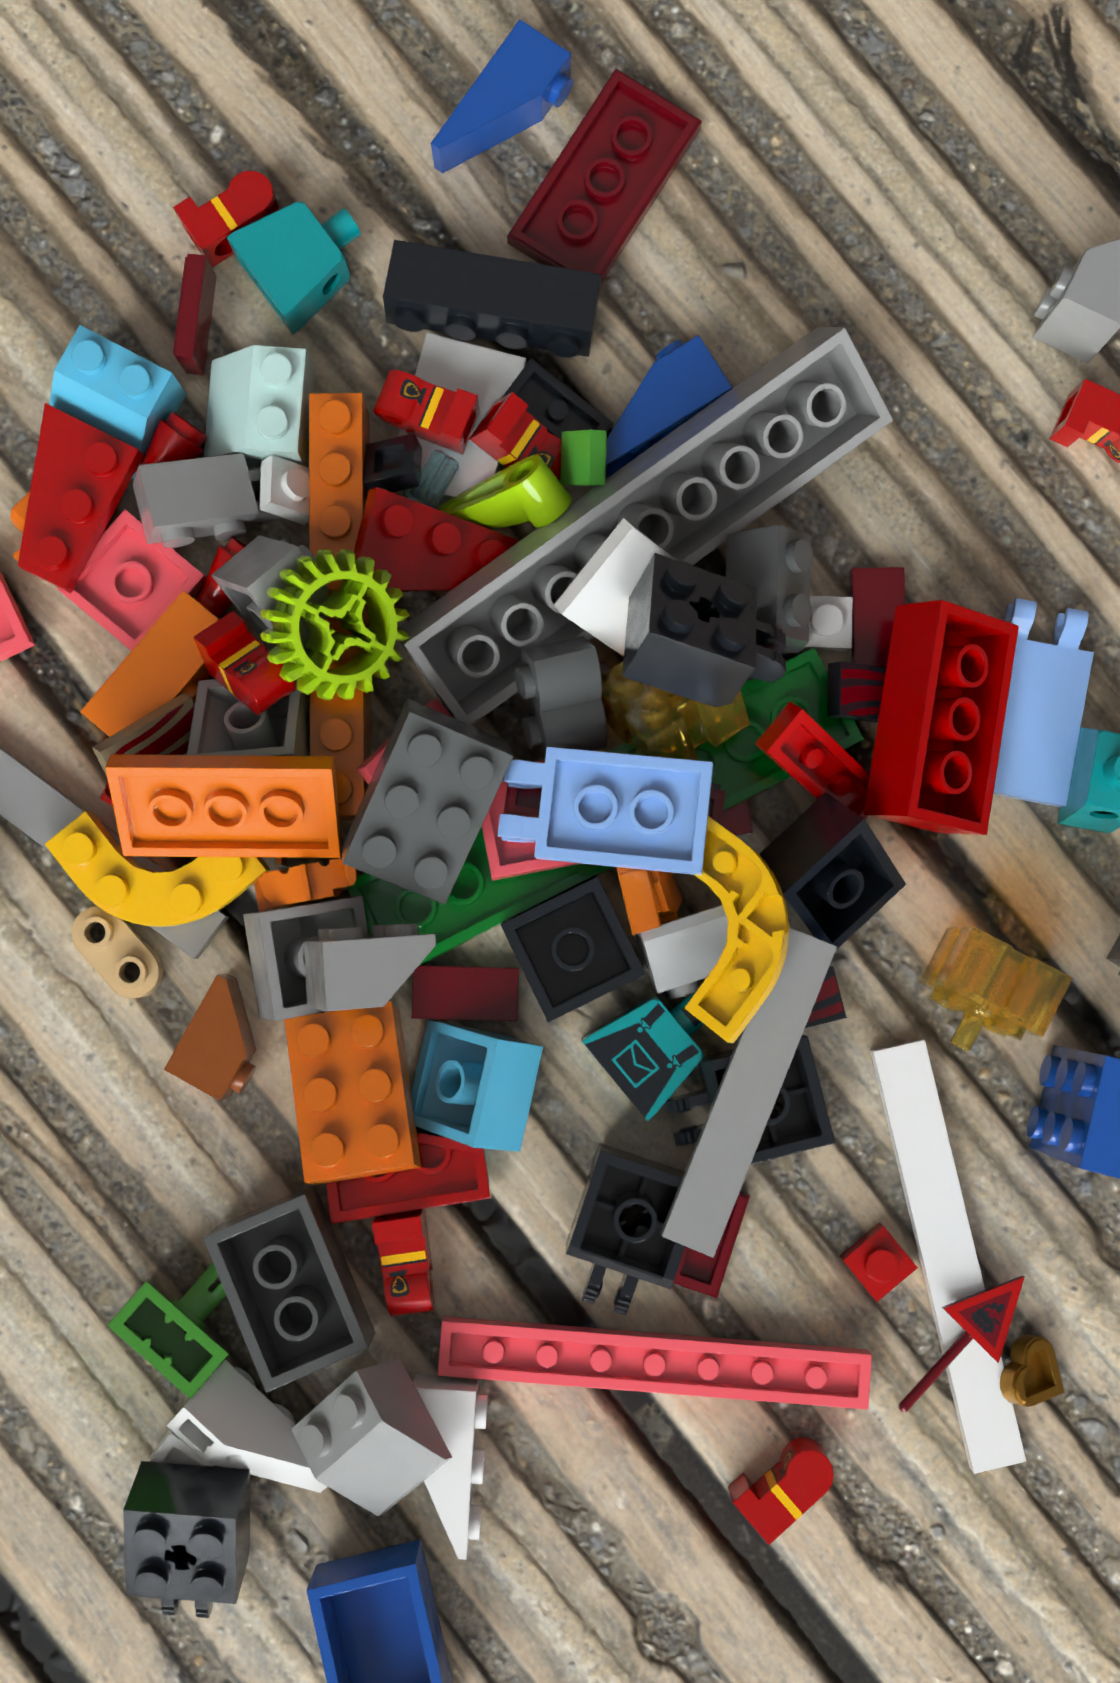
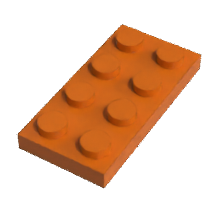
[105,754,343,858]

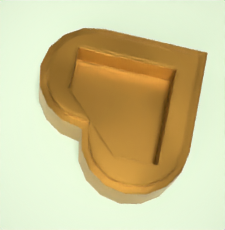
[1000,1335,1064,1407]

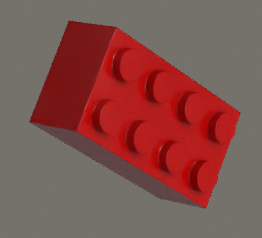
[863,599,1019,835]

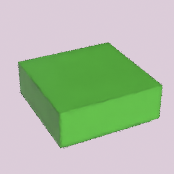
[560,430,607,486]

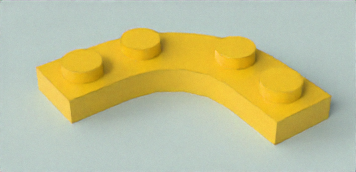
[45,811,271,927]
[685,816,789,1043]

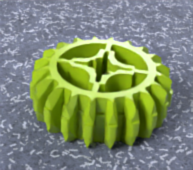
[260,549,410,700]

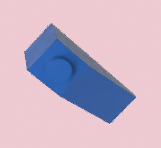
[431,19,573,173]
[606,335,732,479]

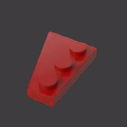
[17,403,144,594]
[354,487,517,592]
[326,1133,492,1224]

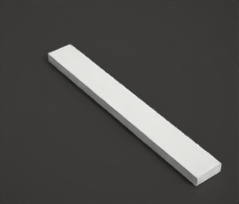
[870,1039,1027,1474]

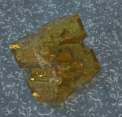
[601,661,750,760]
[919,926,1073,1052]

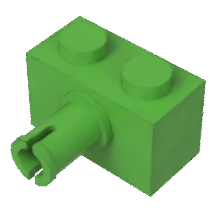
[107,1262,229,1399]

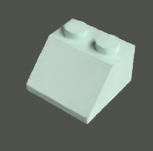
[203,345,315,468]

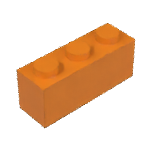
[80,590,219,737]

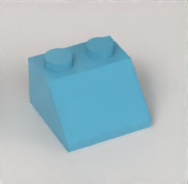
[49,325,187,481]
[411,1019,543,1152]

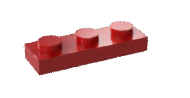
[755,701,870,820]

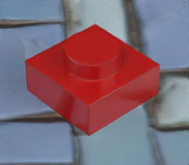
[839,1222,918,1302]

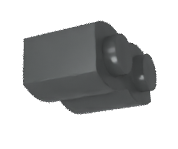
[515,636,607,760]

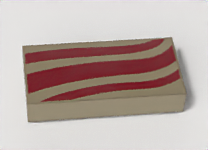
[92,694,195,779]

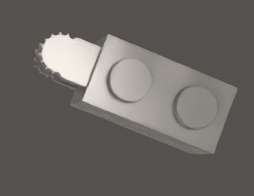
[133,453,282,548]

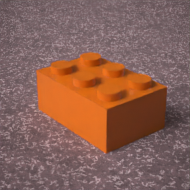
[284,1001,421,1185]

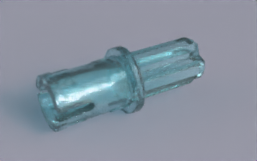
[402,450,459,511]

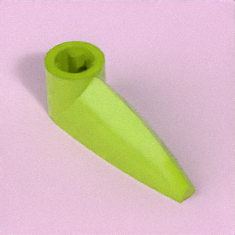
[435,455,572,530]

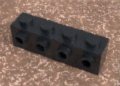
[383,240,602,358]

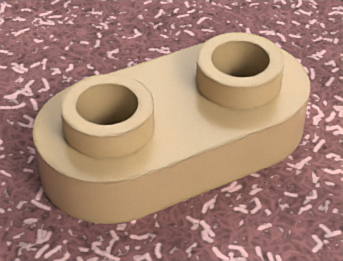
[71,906,164,998]

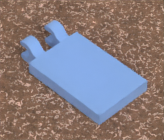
[993,598,1094,807]
[497,747,713,876]

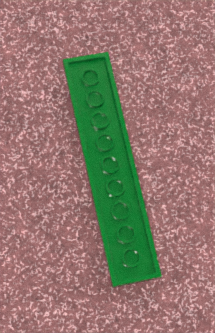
[347,647,864,966]

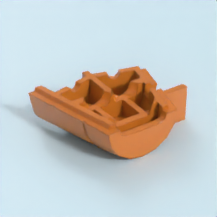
[254,858,356,911]
[616,867,683,935]

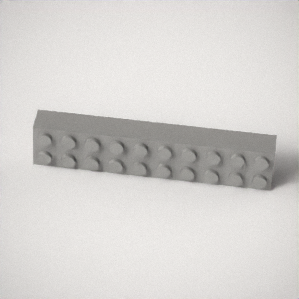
[398,327,893,725]

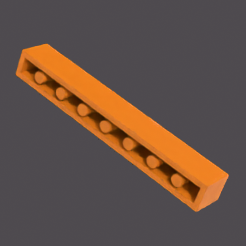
[309,393,371,821]

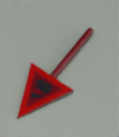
[899,1275,1025,1412]

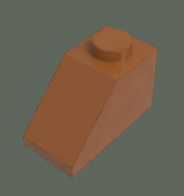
[164,974,256,1101]

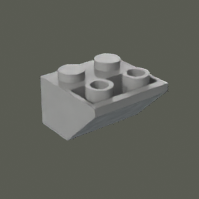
[303,923,436,1011]

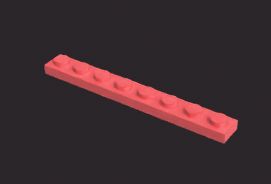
[437,1316,872,1410]

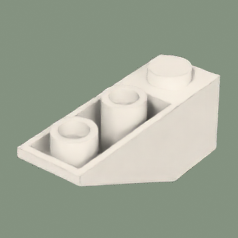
[166,1360,327,1493]
[413,1374,488,1560]

